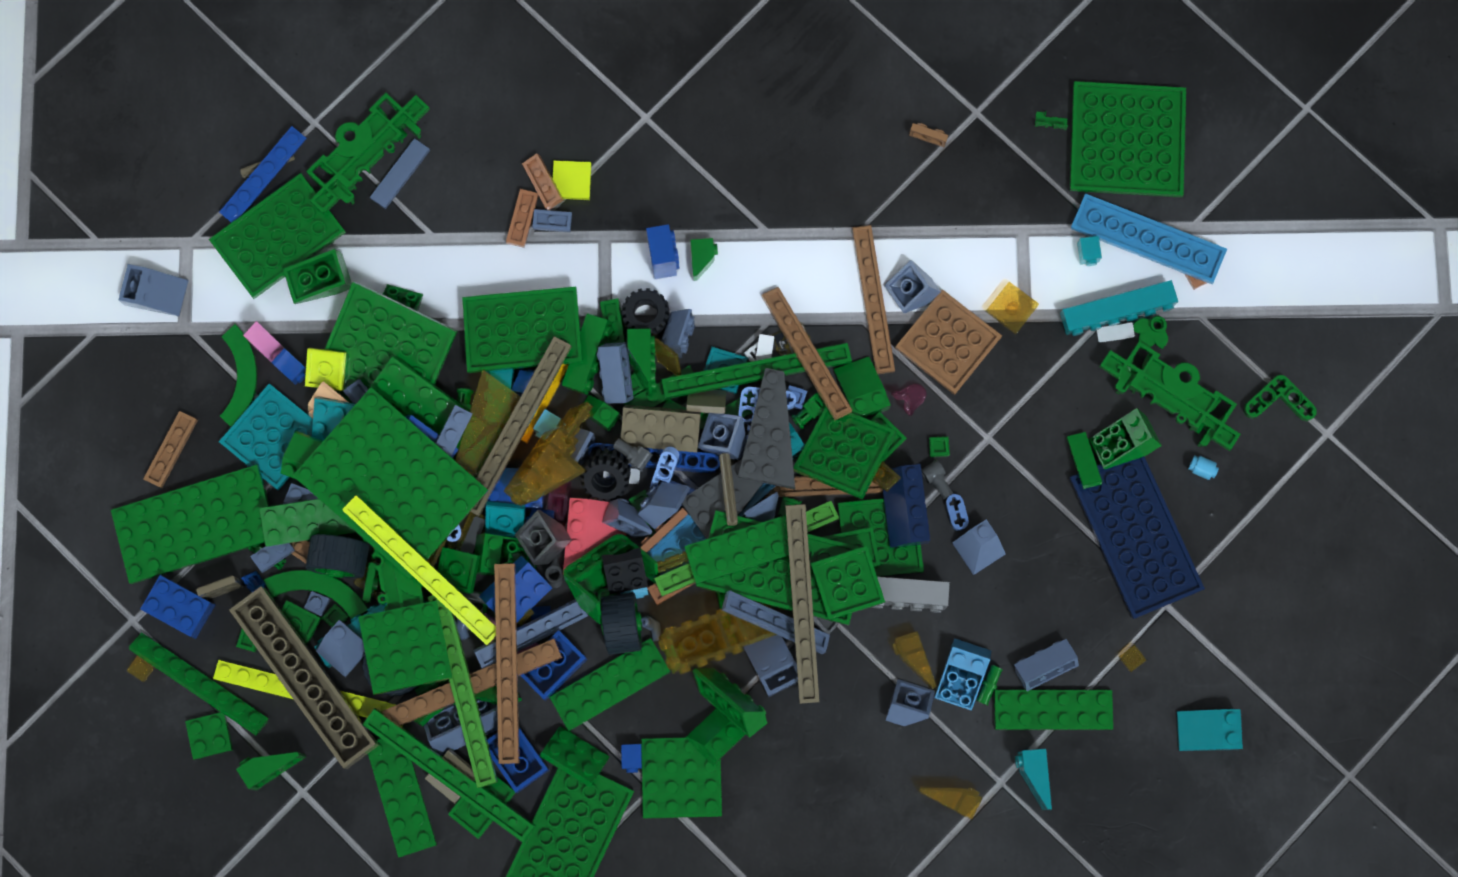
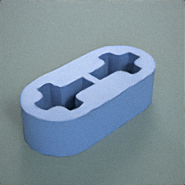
[945,494,969,531]

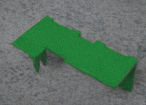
[1035,111,1068,130]

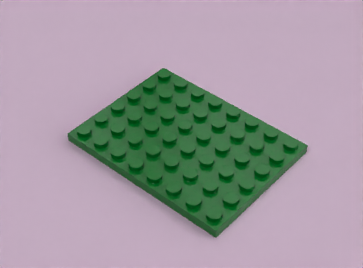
[293,387,489,579]

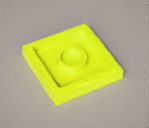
[553,161,592,200]
[305,348,346,391]

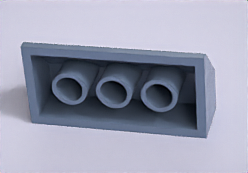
[424,699,498,756]

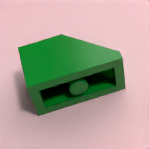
[690,238,718,281]
[578,395,620,432]

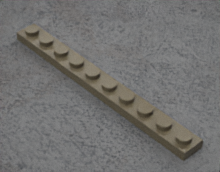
[470,337,572,516]
[785,504,819,704]

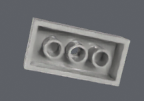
[872,577,950,613]

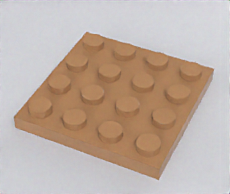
[895,289,1002,395]

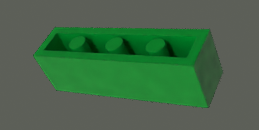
[562,314,613,395]

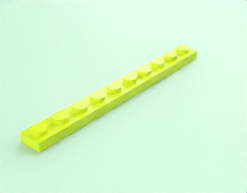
[342,495,496,645]
[213,660,403,727]

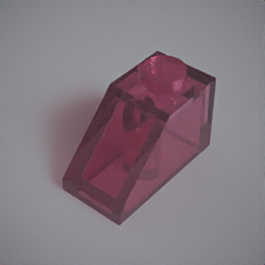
[548,479,572,526]

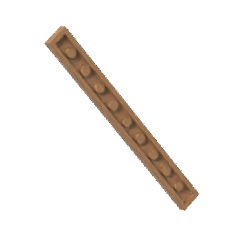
[494,564,520,764]
[381,639,562,726]

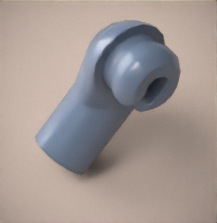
[641,616,662,641]
[456,619,470,641]

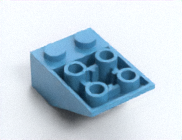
[935,638,991,711]

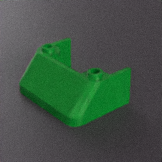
[563,534,659,624]

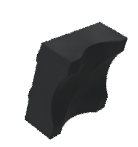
[602,548,648,595]

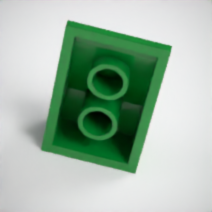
[283,249,352,304]
[833,357,891,418]
[236,752,306,790]

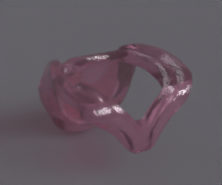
[891,384,927,416]

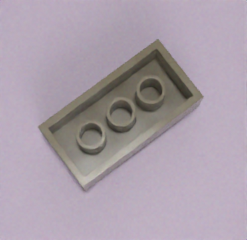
[621,404,701,452]

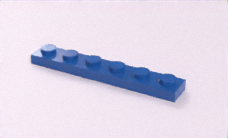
[219,126,307,223]

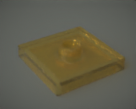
[986,282,1039,334]

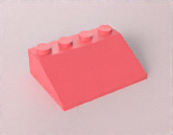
[563,498,626,576]

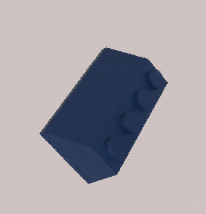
[880,464,930,548]

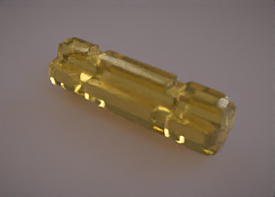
[657,551,688,573]

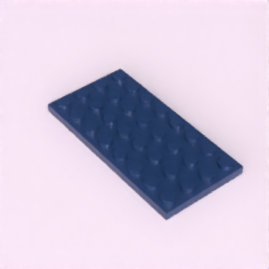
[1069,457,1205,619]

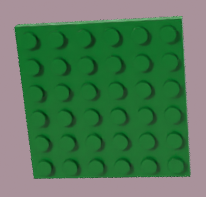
[1070,81,1186,197]
[317,281,458,417]

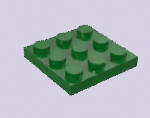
[811,546,885,620]

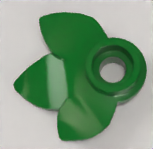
[1133,316,1168,349]

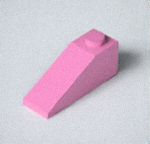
[243,321,284,362]

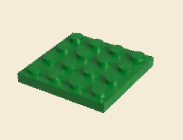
[793,407,897,499]
[838,498,924,577]
[358,600,452,695]
[642,738,722,819]

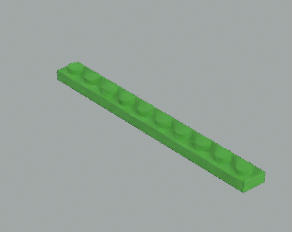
[654,501,839,597]
[428,595,498,788]

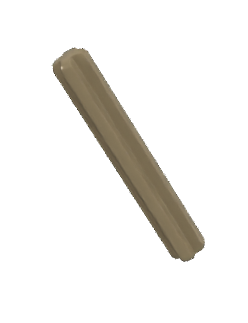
[719,453,738,526]

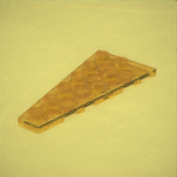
[455,370,521,478]

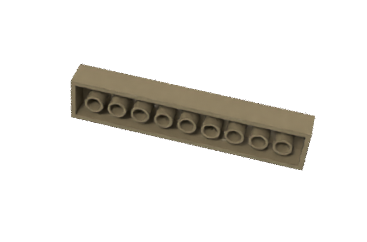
[229,586,379,769]

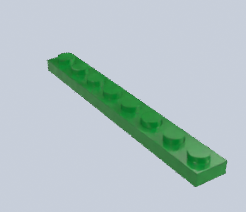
[129,633,269,736]

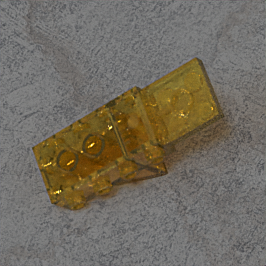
[504,402,593,506]
[659,602,777,675]

